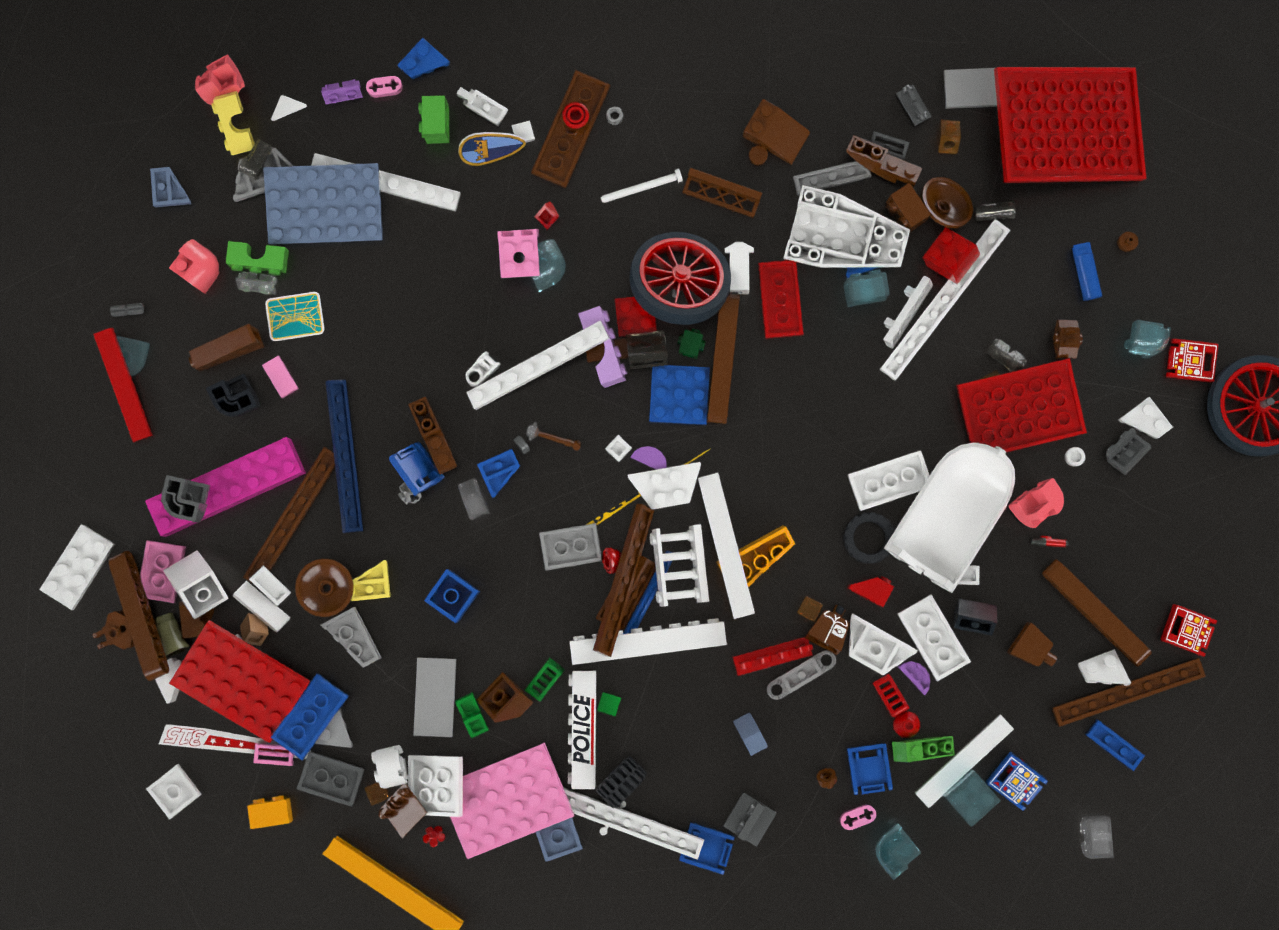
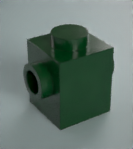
[677,328,706,359]

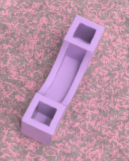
[578,306,627,388]

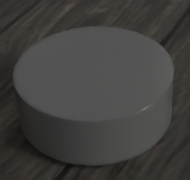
[513,435,530,455]

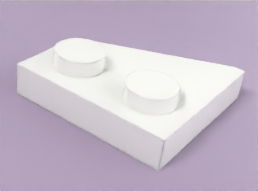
[1118,397,1173,439]

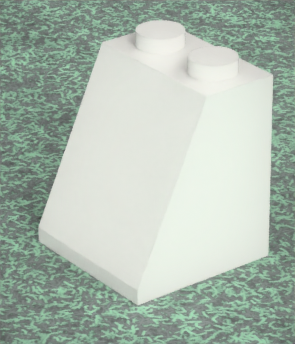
[163,551,229,619]

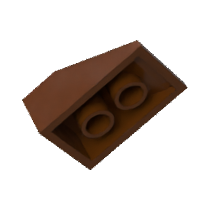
[743,99,810,165]

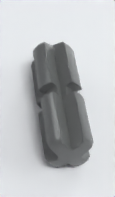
[110,303,144,317]

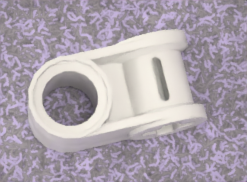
[465,351,501,387]

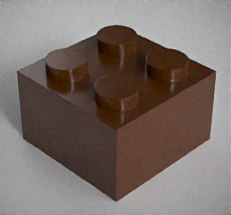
[885,183,931,232]

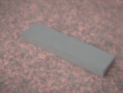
[793,161,871,196]

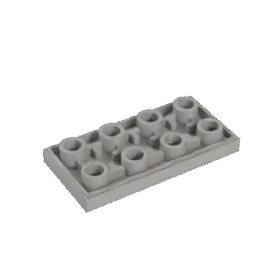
[414,657,457,737]

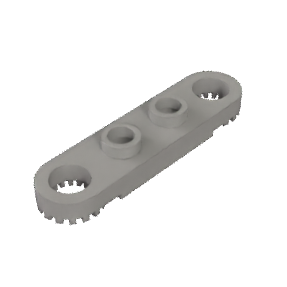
[767,650,836,700]

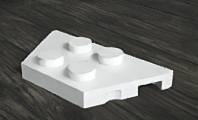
[628,462,701,509]
[849,613,918,675]

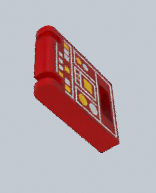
[1166,339,1218,383]
[1160,604,1217,657]

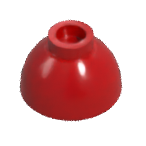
[562,102,589,129]
[602,548,622,574]
[893,711,920,738]

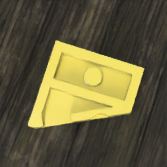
[351,560,391,601]

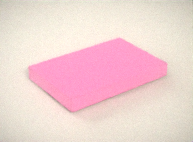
[140,540,186,603]

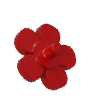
[423,826,445,847]

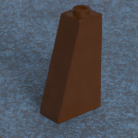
[189,324,264,371]

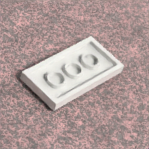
[848,450,930,511]
[39,524,115,610]
[897,595,971,681]

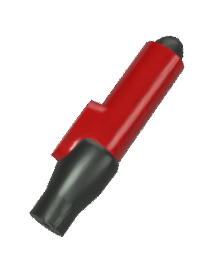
[1030,536,1069,547]

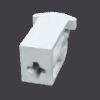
[725,242,754,294]

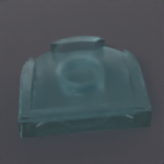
[116,336,150,376]

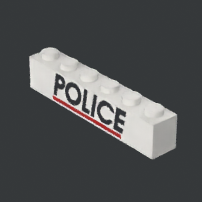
[568,670,596,789]

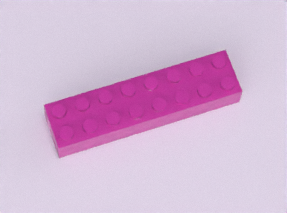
[145,437,306,537]

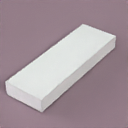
[233,581,290,633]

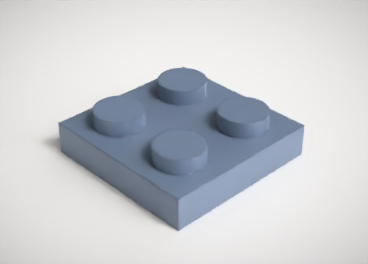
[536,817,583,862]

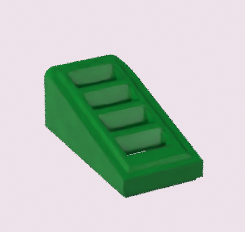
[525,658,565,702]

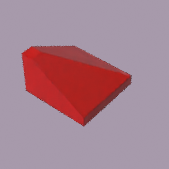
[534,202,559,230]

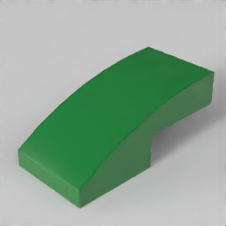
[455,692,489,738]

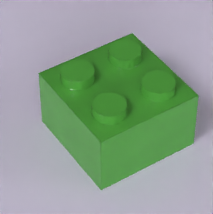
[419,96,450,144]

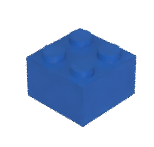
[424,569,480,623]

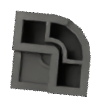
[161,475,210,523]

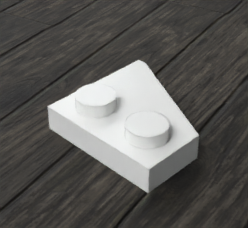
[1078,649,1131,686]

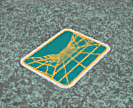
[265,292,324,341]

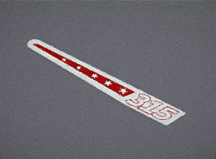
[159,724,311,759]

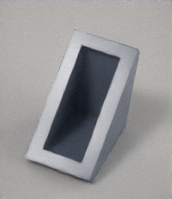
[733,712,768,756]

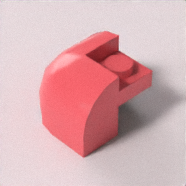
[195,54,245,105]
[169,239,219,294]
[1008,478,1064,528]

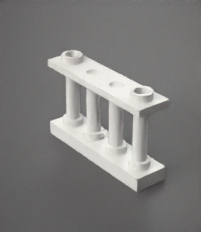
[650,524,709,607]

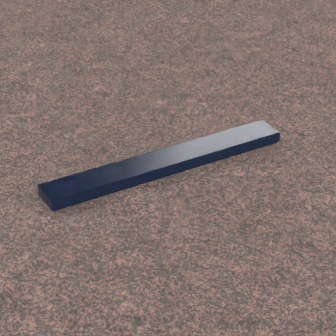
[325,380,363,533]

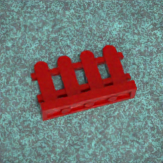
[733,637,813,676]

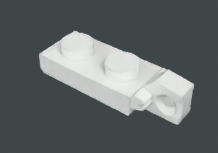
[457,87,508,127]

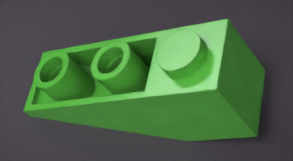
[892,736,955,762]

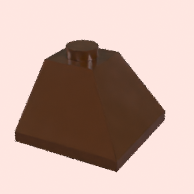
[476,672,533,723]

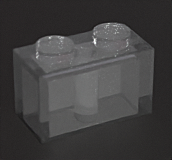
[1080,815,1114,859]

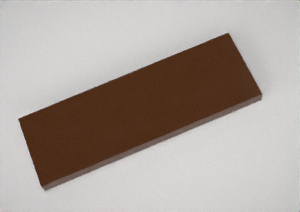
[531,70,611,188]

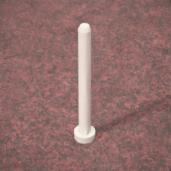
[601,169,683,203]

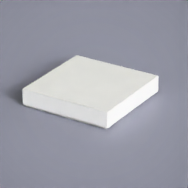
[146,764,202,819]

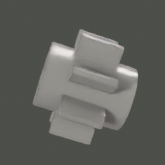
[398,482,422,504]

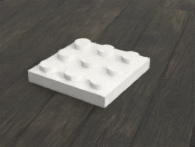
[408,755,463,817]

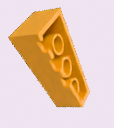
[716,525,795,587]

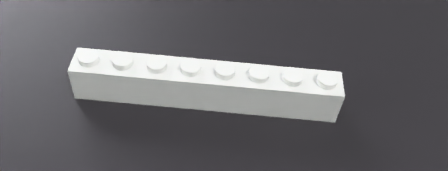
[570,618,727,665]

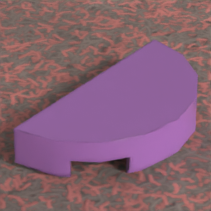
[630,446,667,470]
[897,661,930,695]

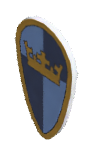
[458,132,526,166]

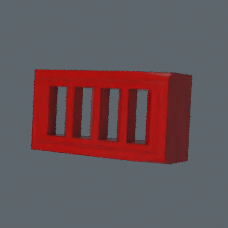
[872,673,910,717]

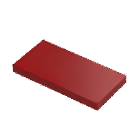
[758,260,803,339]

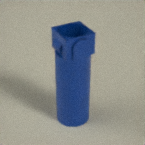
[1072,242,1102,301]

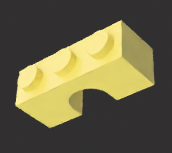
[212,91,255,155]

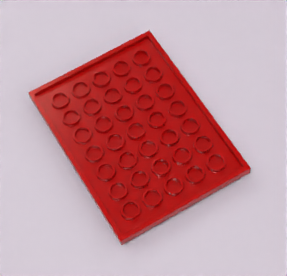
[994,67,1146,183]

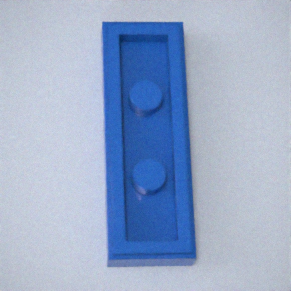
[1085,719,1145,771]

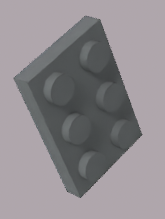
[297,751,365,807]

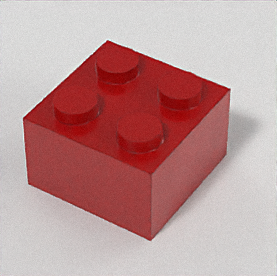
[923,227,980,285]

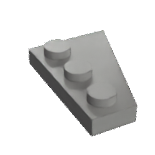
[321,607,382,667]

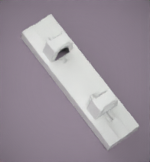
[883,276,933,349]

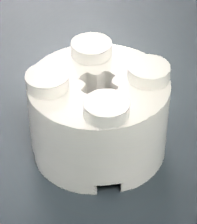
[371,745,408,789]

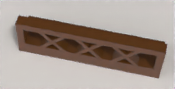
[682,168,762,218]
[596,555,656,631]

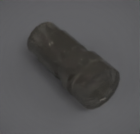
[974,200,1015,222]

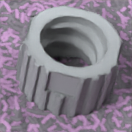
[606,106,623,125]

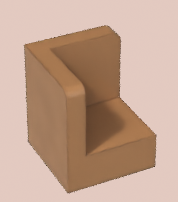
[240,613,269,646]

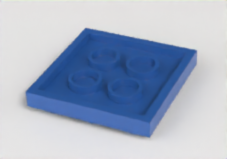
[649,364,710,425]

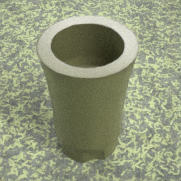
[155,613,190,657]

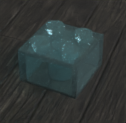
[843,270,890,307]
[943,769,1001,827]

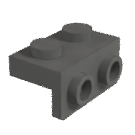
[1106,428,1151,475]

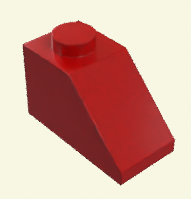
[847,576,894,607]

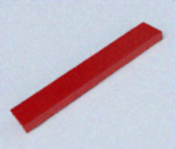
[93,328,153,442]

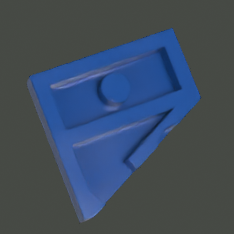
[397,38,450,79]
[477,449,520,498]

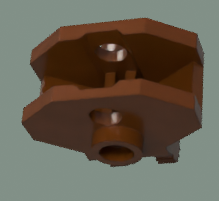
[1053,320,1083,359]
[92,610,134,650]

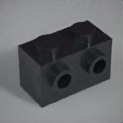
[954,599,997,636]

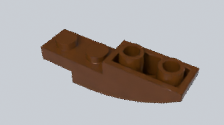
[846,135,922,186]
[408,396,458,475]

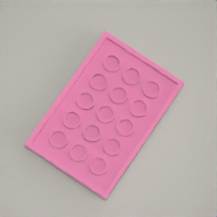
[450,743,574,859]

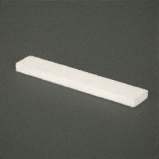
[915,714,1014,808]

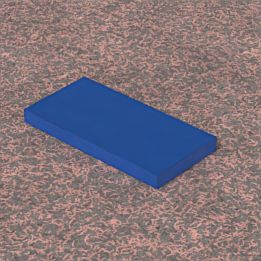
[271,674,349,760]

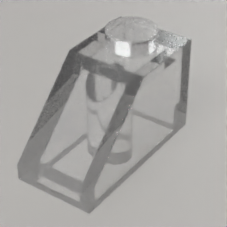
[458,478,490,520]

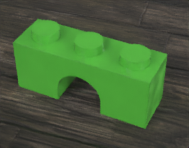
[226,241,289,275]

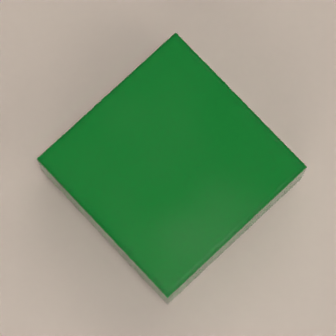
[597,692,621,716]

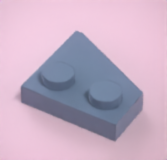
[150,167,191,207]

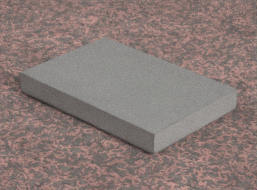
[943,68,997,109]
[539,523,602,571]

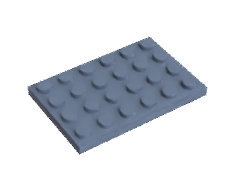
[263,163,383,244]

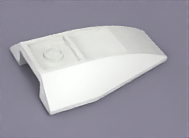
[784,185,910,268]

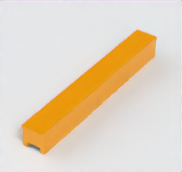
[323,836,464,930]

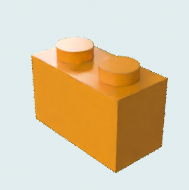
[247,795,293,829]

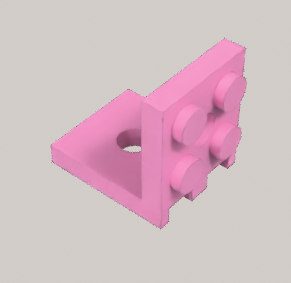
[498,229,540,278]

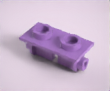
[321,79,363,104]

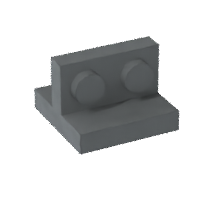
[723,792,777,847]

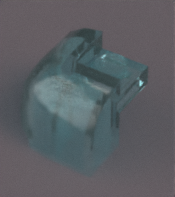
[520,239,566,292]
[1124,320,1171,358]
[875,823,921,880]

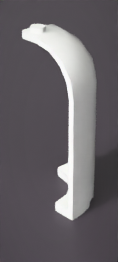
[884,442,1015,593]

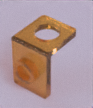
[939,120,961,154]

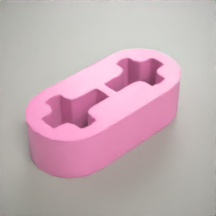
[366,76,403,98]
[840,804,876,830]

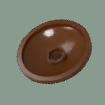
[921,177,973,228]
[295,559,354,617]

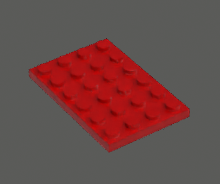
[956,358,1087,452]
[169,620,310,743]

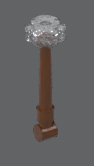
[526,422,581,450]

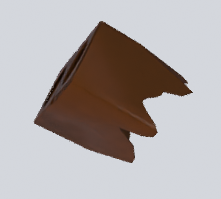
[179,601,215,639]

